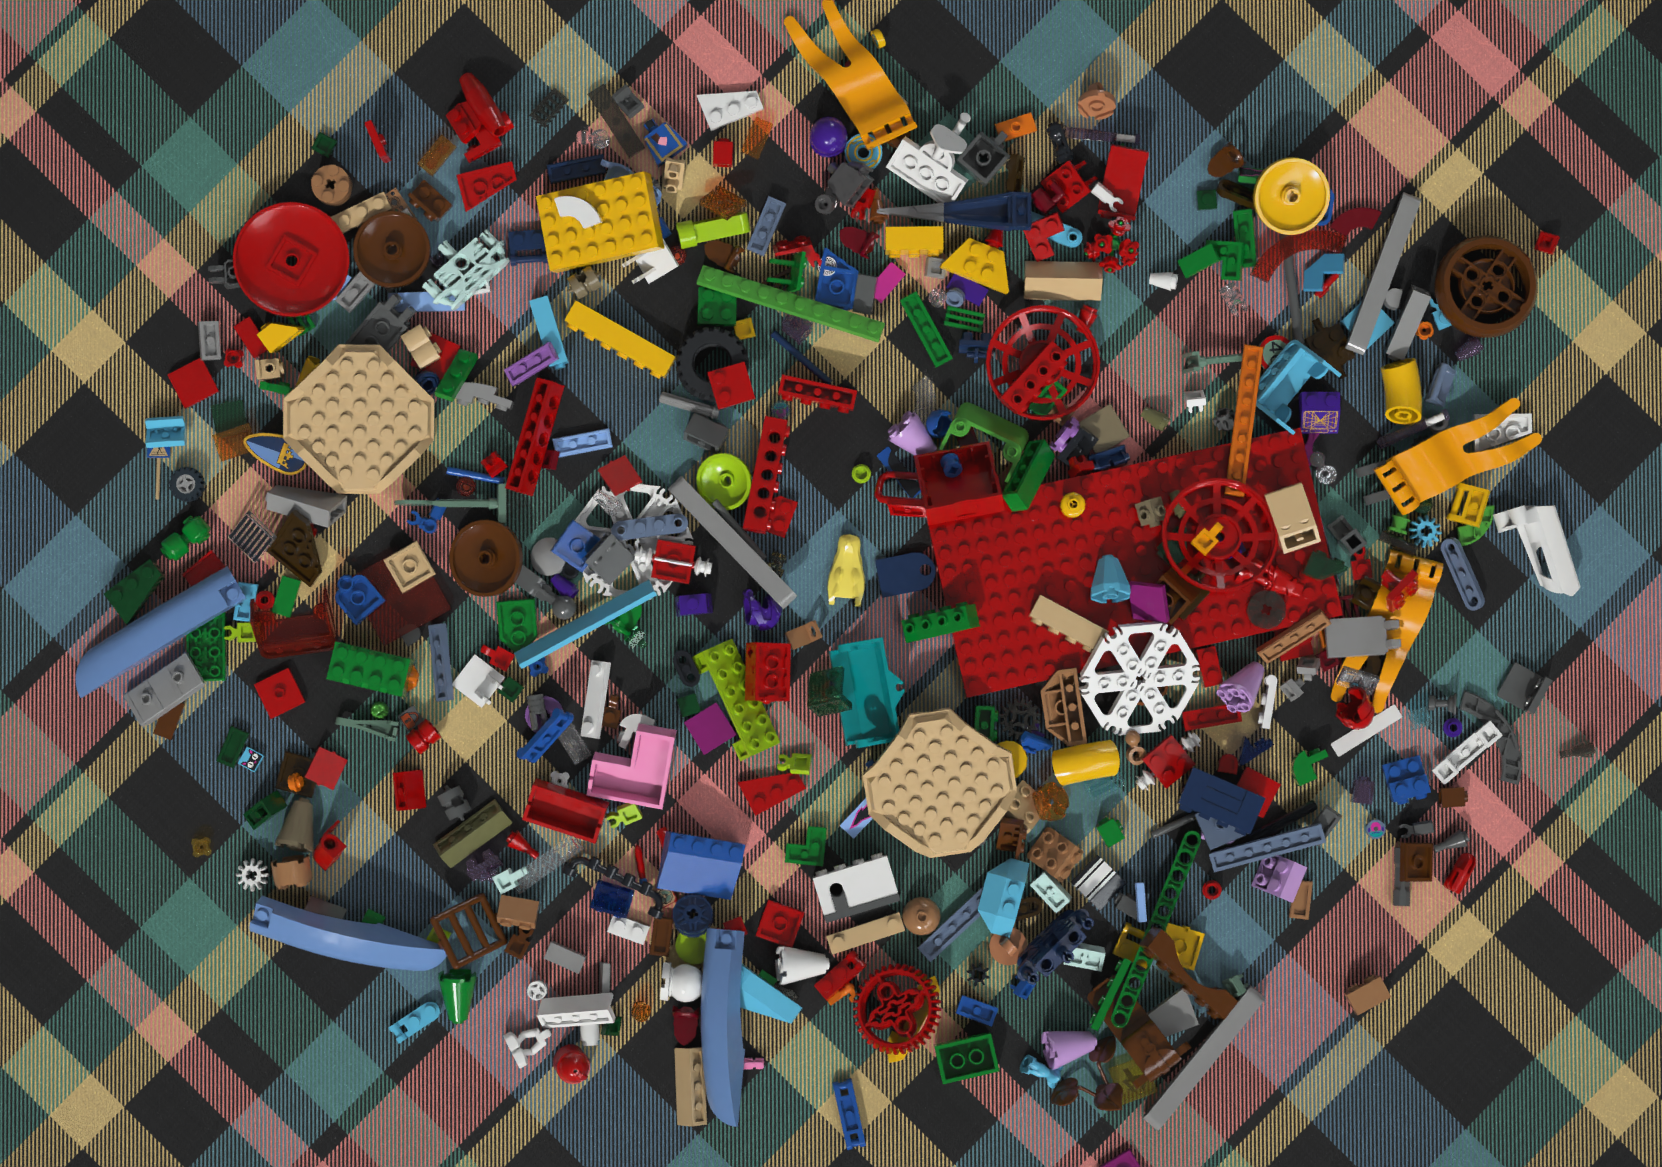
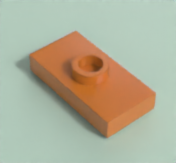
[995,112,1037,142]

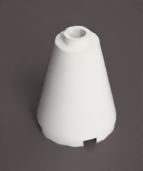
[775,946,830,985]

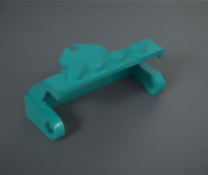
[829,637,905,748]

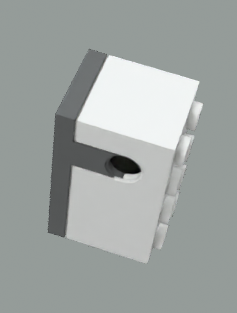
[813,852,900,923]

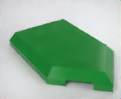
[496,598,538,652]

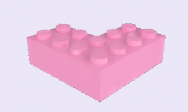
[586,723,677,809]

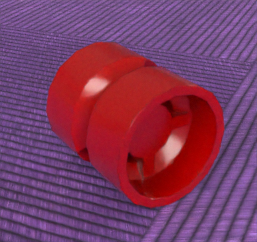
[405,719,442,754]

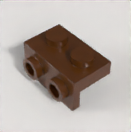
[996,817,1027,860]

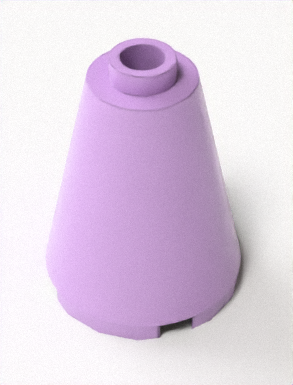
[1041,1031,1097,1070]

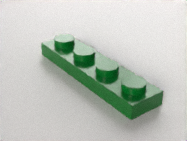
[900,291,953,368]
[1089,958,1132,1032]

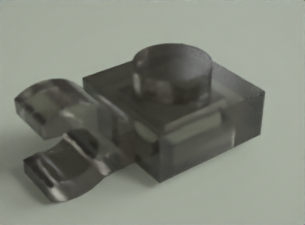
[766,550,787,578]

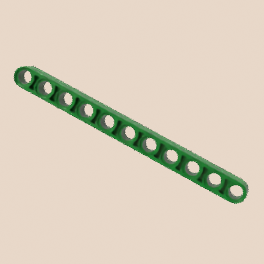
[1111,831,1201,1028]

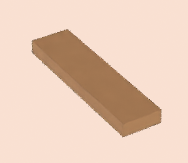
[1256,609,1332,664]

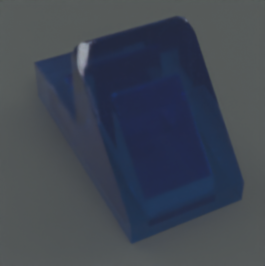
[1238,736,1274,766]

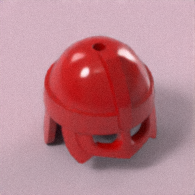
[1335,687,1375,730]
[553,1044,590,1084]

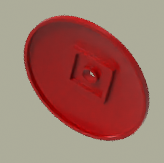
[233,202,349,317]

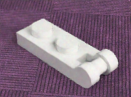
[1257,675,1277,729]

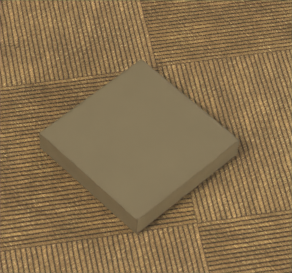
[1079,404,1130,453]

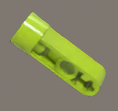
[676,212,751,249]

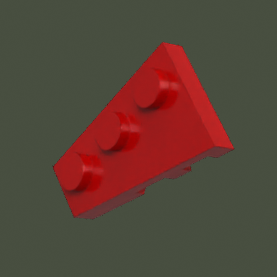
[456,161,517,212]
[737,773,806,816]

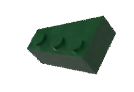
[104,559,166,625]

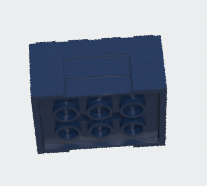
[1177,767,1266,836]

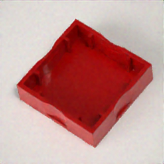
[914,441,1005,526]

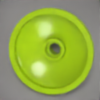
[696,453,752,510]

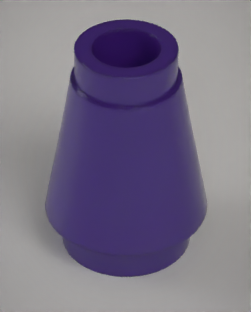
[550,574,579,598]

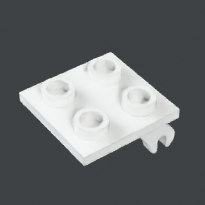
[622,239,679,284]
[452,654,505,708]

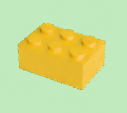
[885,226,944,258]

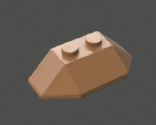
[1041,668,1087,746]

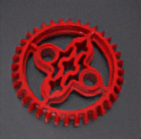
[853,963,942,1055]

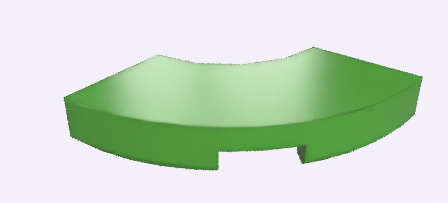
[1457,505,1494,546]

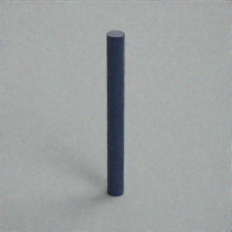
[770,330,833,384]

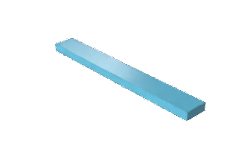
[514,580,657,669]

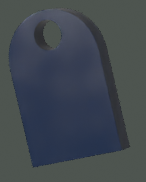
[875,553,935,598]

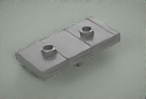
[123,652,206,727]

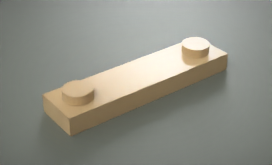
[826,912,905,955]

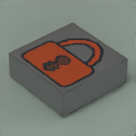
[398,705,424,732]

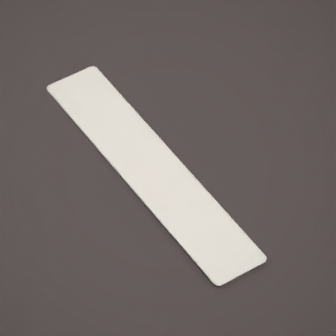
[1331,705,1402,757]

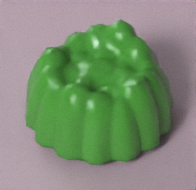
[370,701,389,720]

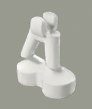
[503,1028,551,1069]

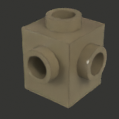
[1135,497,1166,528]

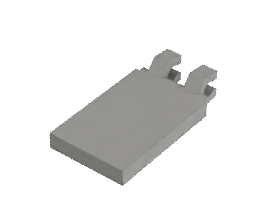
[1324,616,1401,658]

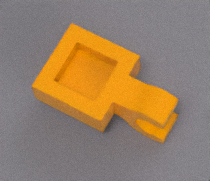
[1191,522,1223,556]

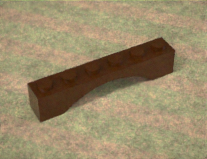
[1139,927,1238,1020]

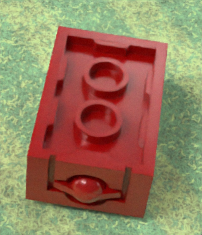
[745,642,791,704]

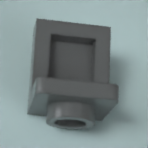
[612,84,645,119]

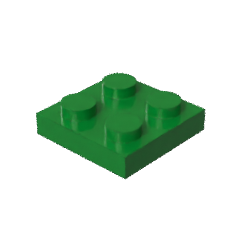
[698,287,737,326]

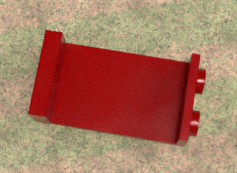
[1097,144,1149,223]

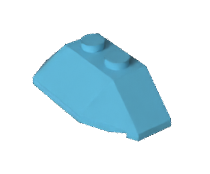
[977,858,1029,938]

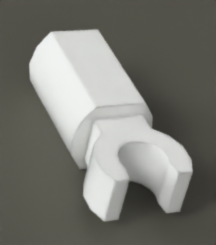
[1091,182,1123,212]

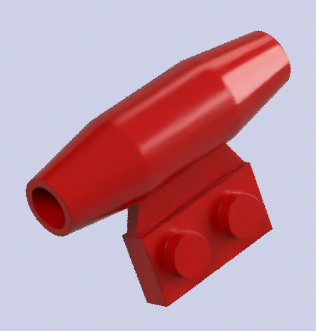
[445,73,506,144]

